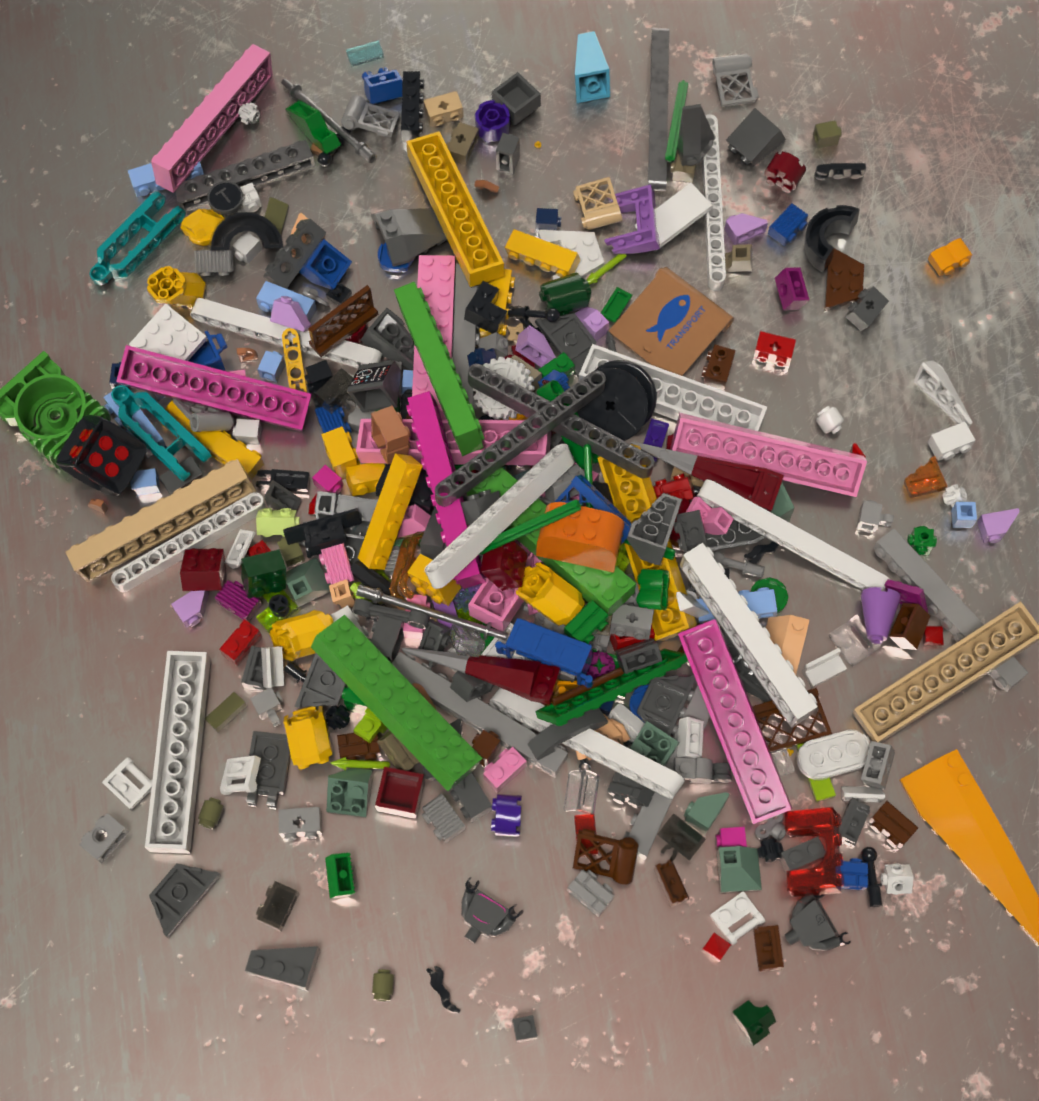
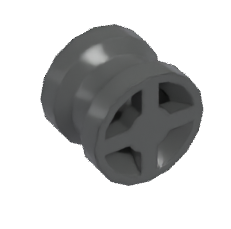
[713,763,732,783]

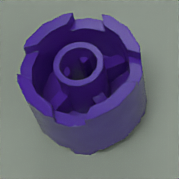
[475,100,510,143]
[491,794,522,837]

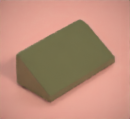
[264,197,289,235]
[204,692,247,732]

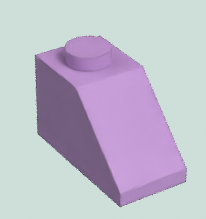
[724,213,768,245]
[270,296,311,332]
[575,307,609,341]
[516,325,556,367]
[977,508,1020,543]
[171,591,209,628]

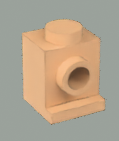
[329,579,356,608]

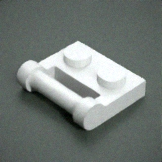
[220,755,261,795]
[102,757,153,810]
[710,891,766,946]

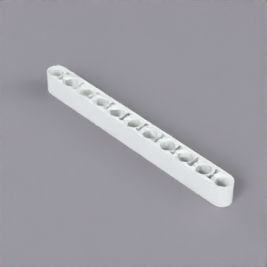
[702,114,726,291]
[190,298,382,368]
[424,444,575,589]
[697,479,889,591]
[490,688,684,799]

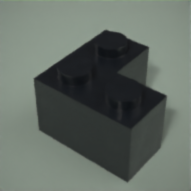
[464,281,507,334]
[304,360,343,408]

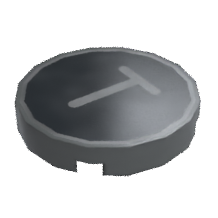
[208,181,244,215]

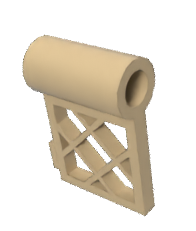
[573,177,623,231]

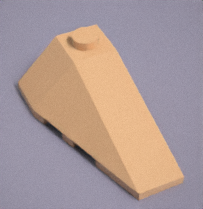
[766,615,809,675]

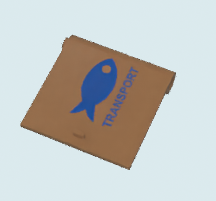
[609,267,734,376]

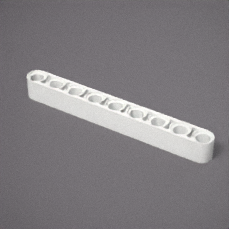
[111,492,266,592]

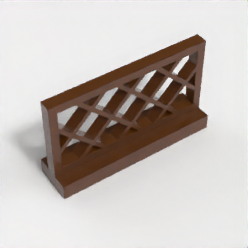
[308,285,379,357]
[752,688,832,753]

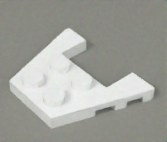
[538,230,604,280]

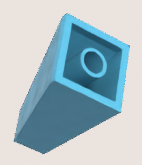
[575,31,610,103]

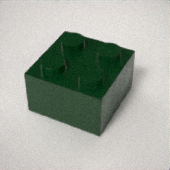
[241,549,286,598]

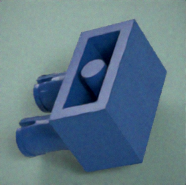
[362,67,403,104]

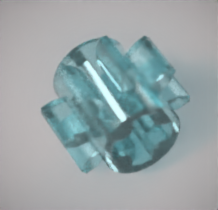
[454,588,476,613]

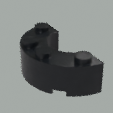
[804,205,860,273]
[209,212,284,251]

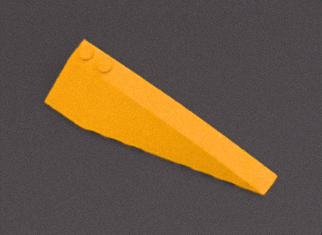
[900,749,1039,945]

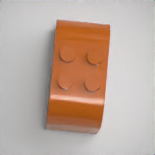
[536,502,624,573]

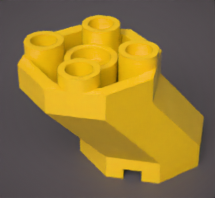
[147,266,207,308]
[516,562,585,626]
[269,610,333,661]
[283,706,333,769]

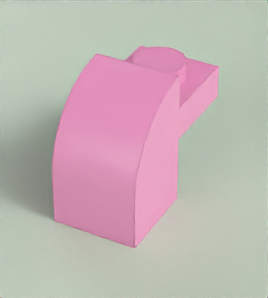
[686,497,734,535]

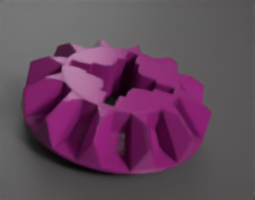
[586,650,615,679]

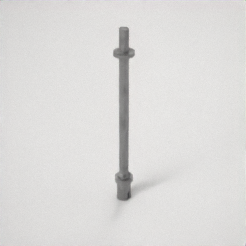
[281,78,377,164]
[356,584,509,641]

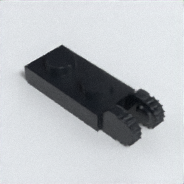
[814,163,866,181]
[255,469,310,492]

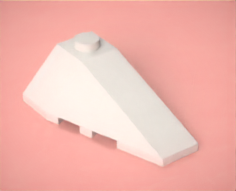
[914,360,973,428]

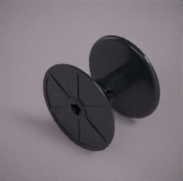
[577,360,657,441]

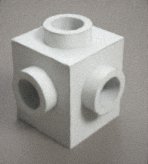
[881,863,914,895]

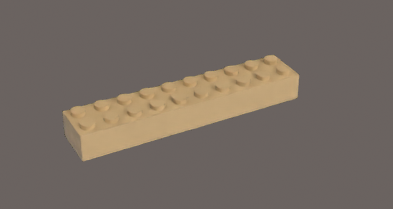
[66,459,257,582]
[853,601,1039,743]

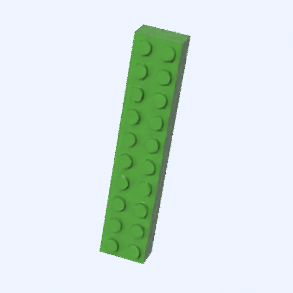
[394,281,485,456]
[467,467,636,617]
[311,615,482,792]

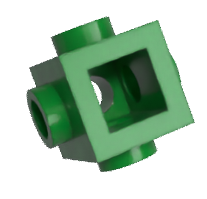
[907,526,937,555]

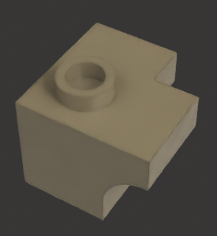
[725,244,752,272]

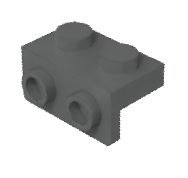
[674,510,708,554]
[418,619,451,668]

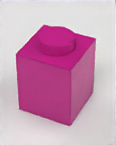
[312,465,343,494]
[715,827,747,847]

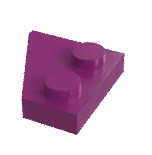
[884,579,928,613]

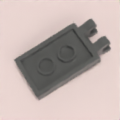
[244,731,291,809]

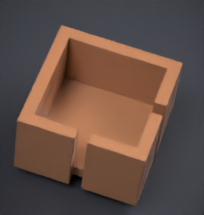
[371,406,411,465]

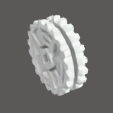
[473,357,534,420]

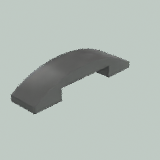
[528,708,608,761]

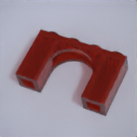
[785,807,844,897]

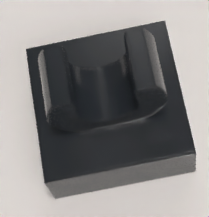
[326,282,352,305]

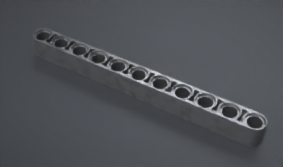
[648,28,669,191]
[468,364,654,478]
[435,370,606,507]

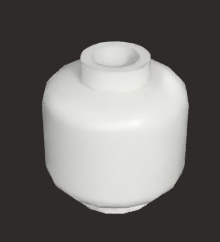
[816,406,844,434]

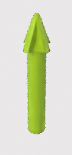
[587,254,626,284]
[331,757,390,770]

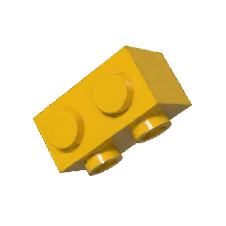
[346,463,385,496]

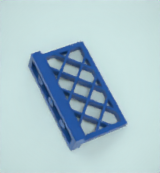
[555,475,632,546]

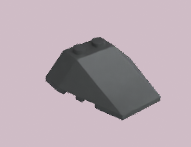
[371,208,447,267]
[315,491,378,570]

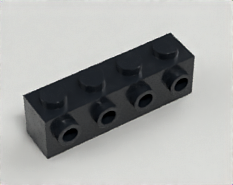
[401,71,424,142]

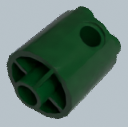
[539,272,591,316]

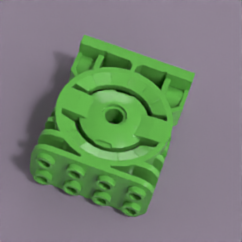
[0,351,111,469]

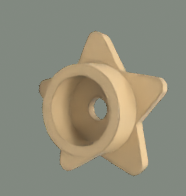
[507,323,524,343]

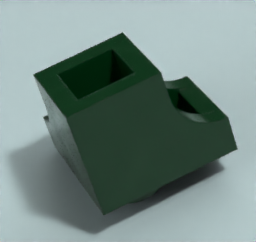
[732,1000,776,1046]

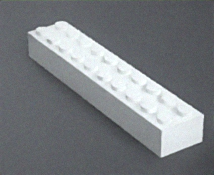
[579,344,767,431]
[679,543,818,728]
[145,651,211,854]

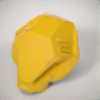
[180,209,224,246]

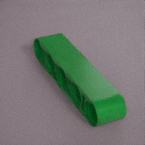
[537,380,600,469]

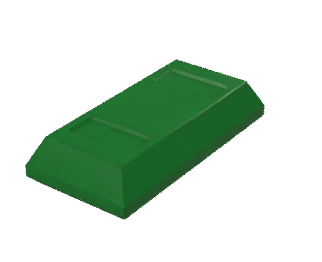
[601,287,633,323]

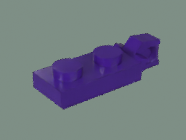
[643,419,669,467]

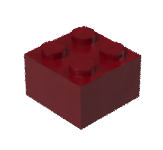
[480,541,527,591]
[180,548,226,591]
[375,767,425,819]

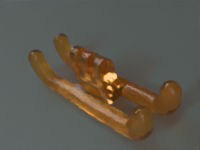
[390,532,424,600]

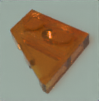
[904,457,947,498]

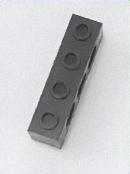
[263,219,327,289]

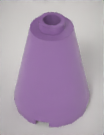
[861,587,900,644]

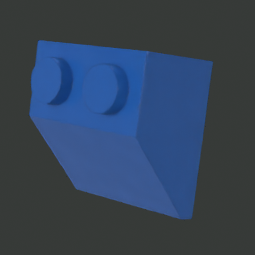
[299,239,352,290]

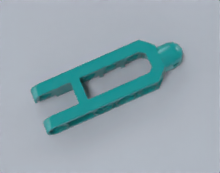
[89,191,186,286]
[111,385,212,482]

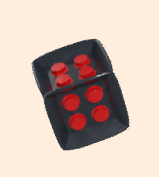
[56,415,147,496]

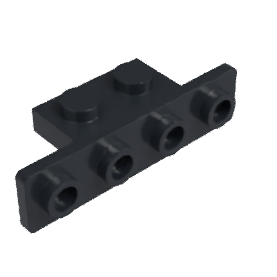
[283,508,362,553]

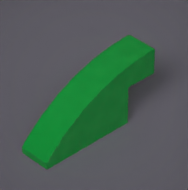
[285,100,341,154]

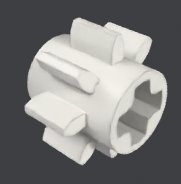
[238,102,260,125]
[943,484,967,508]

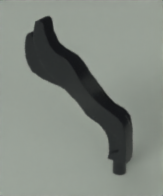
[744,541,781,564]
[426,966,461,1013]

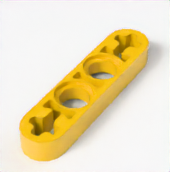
[282,328,307,393]

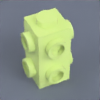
[256,508,300,537]

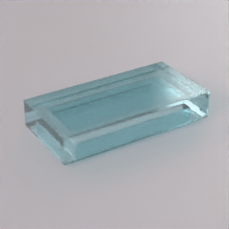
[346,40,384,67]

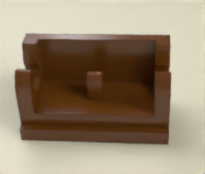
[654,859,689,907]
[753,925,784,972]

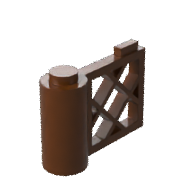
[573,828,639,885]

